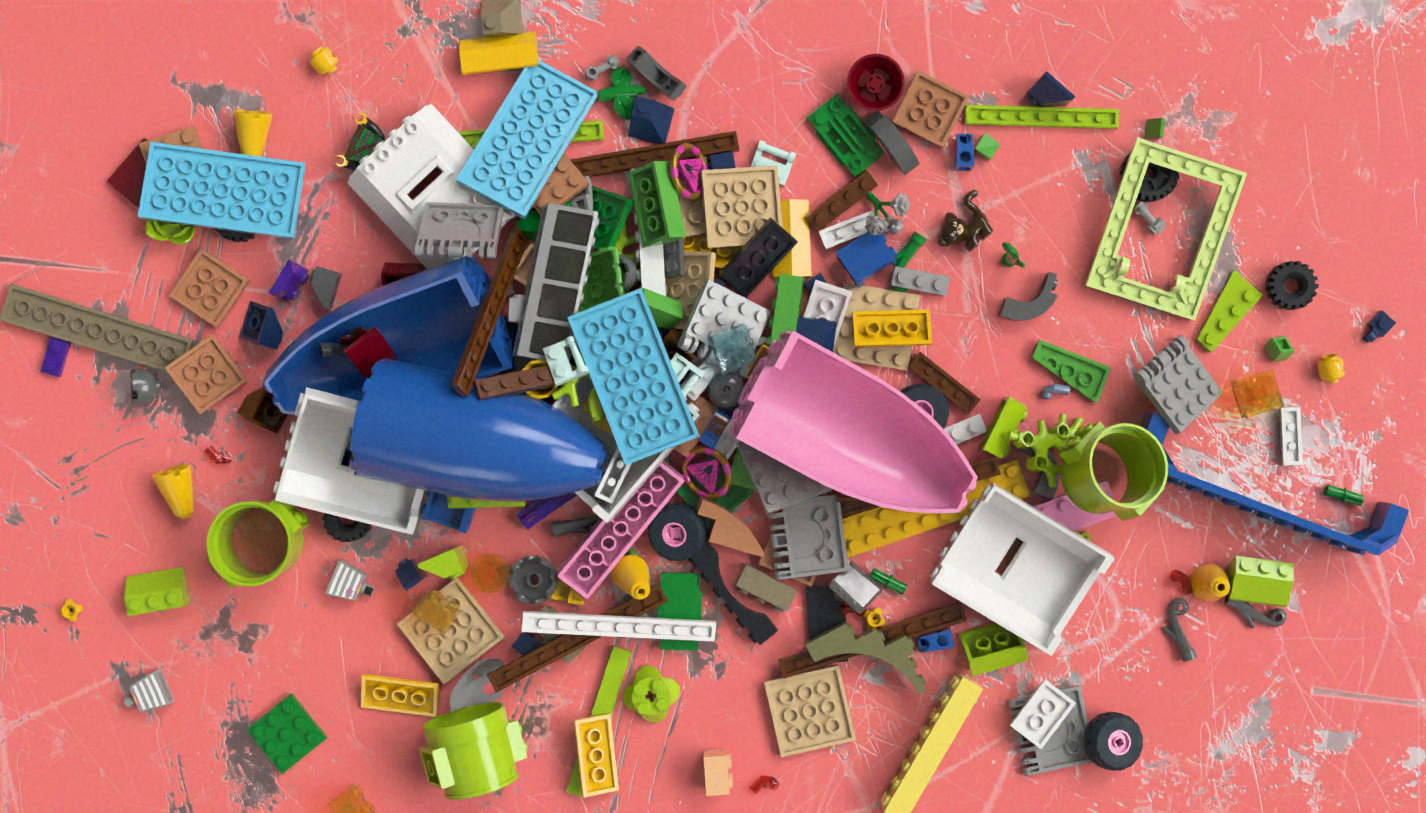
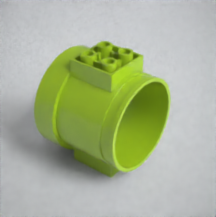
[1059,421,1168,521]
[206,499,310,588]
[419,702,527,800]

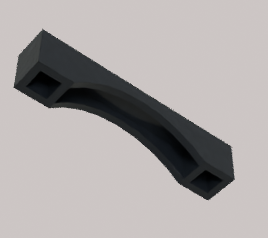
[688,539,778,645]

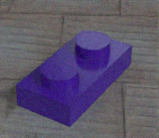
[40,336,71,377]

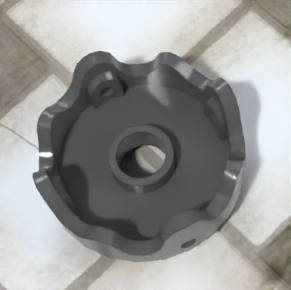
[509,555,558,604]

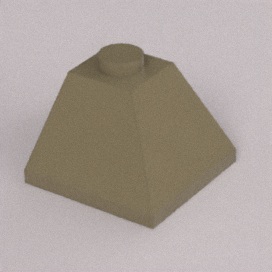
[481,0,524,38]

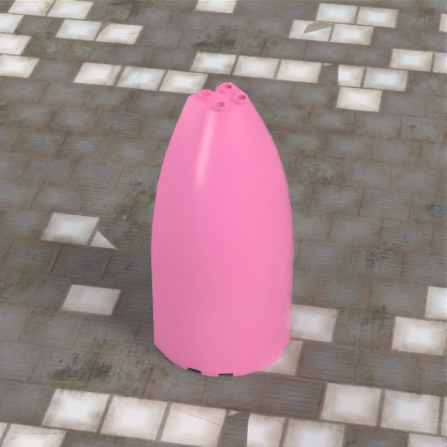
[730,330,978,513]

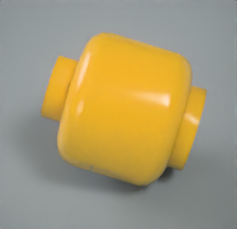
[309,46,338,75]
[1317,353,1345,383]

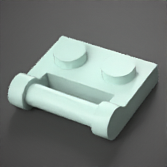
[751,140,796,186]
[543,335,589,386]
[670,353,705,398]

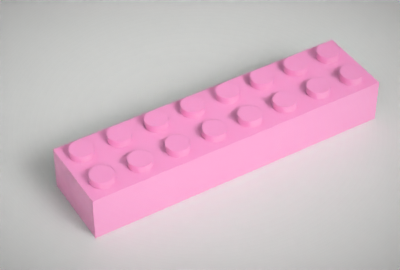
[557,460,685,599]

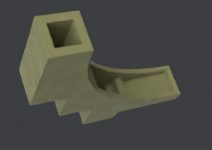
[804,621,926,694]

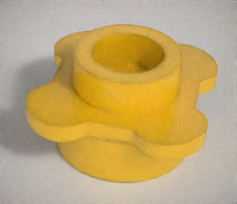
[60,599,83,622]
[864,608,885,629]

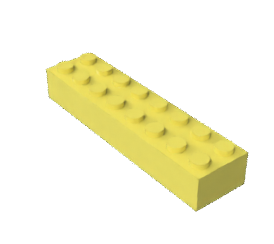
[880,672,983,813]

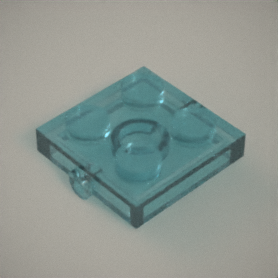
[709,323,757,374]

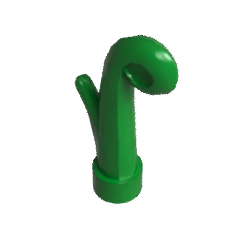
[890,231,927,292]
[1001,242,1025,268]

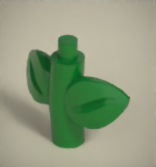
[599,66,646,120]

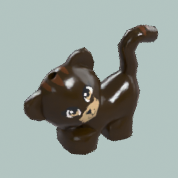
[938,190,993,252]

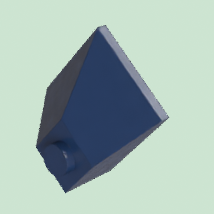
[1025,71,1076,107]
[628,96,675,144]
[239,301,283,350]
[796,316,837,352]

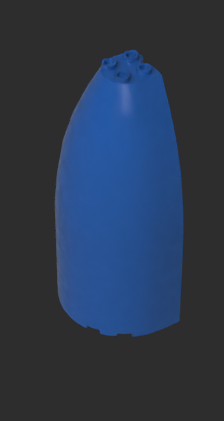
[263,255,513,414]
[350,358,607,502]

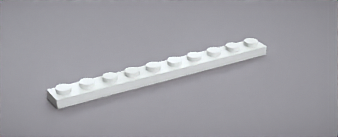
[521,611,716,641]

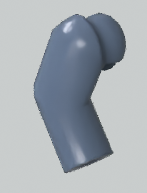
[1041,384,1070,399]

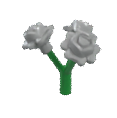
[865,192,910,235]

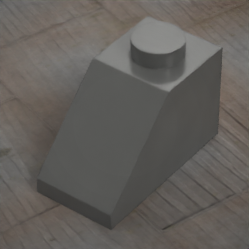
[310,266,342,310]

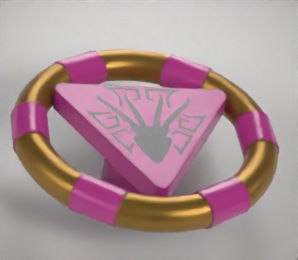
[670,143,708,200]
[682,446,732,499]

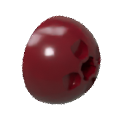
[847,54,905,111]

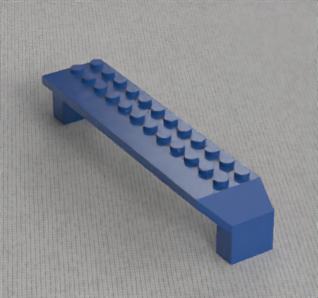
[1141,412,1410,556]

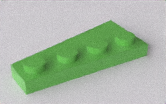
[1031,339,1111,403]

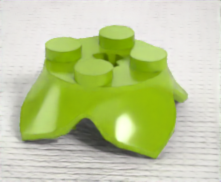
[145,220,195,245]
[623,665,680,723]

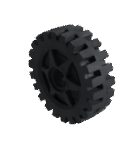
[1120,152,1180,202]

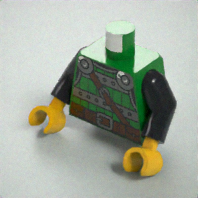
[333,111,385,171]

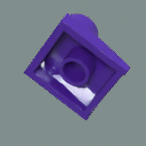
[269,260,309,302]

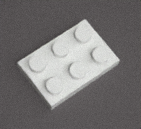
[804,280,852,345]
[1009,679,1076,749]

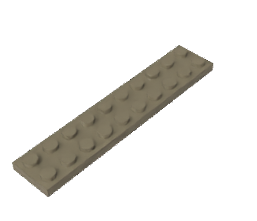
[0,283,195,372]

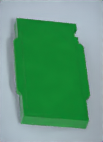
[807,94,885,177]
[657,572,702,651]

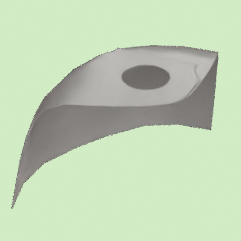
[450,658,504,712]

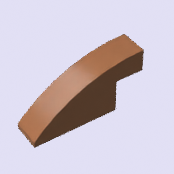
[696,496,764,557]

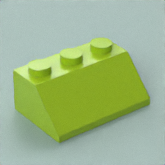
[979,397,1028,459]
[417,545,470,579]
[1229,555,1294,607]
[124,566,191,616]
[959,623,1028,676]

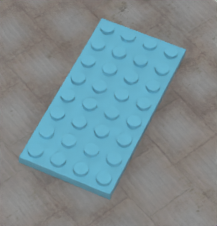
[456,60,599,219]
[138,142,306,239]
[567,288,699,465]

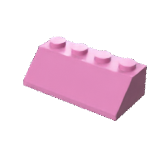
[1031,480,1117,531]

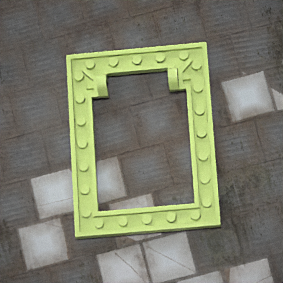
[1085,137,1247,321]

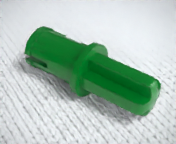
[1324,484,1364,506]
[870,568,908,595]

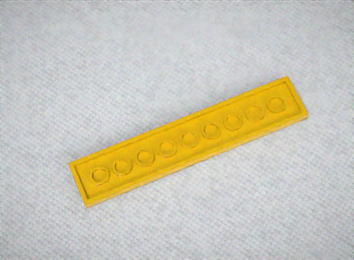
[842,459,1030,558]

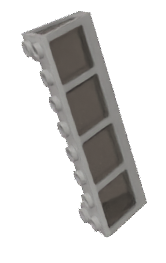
[512,203,599,362]

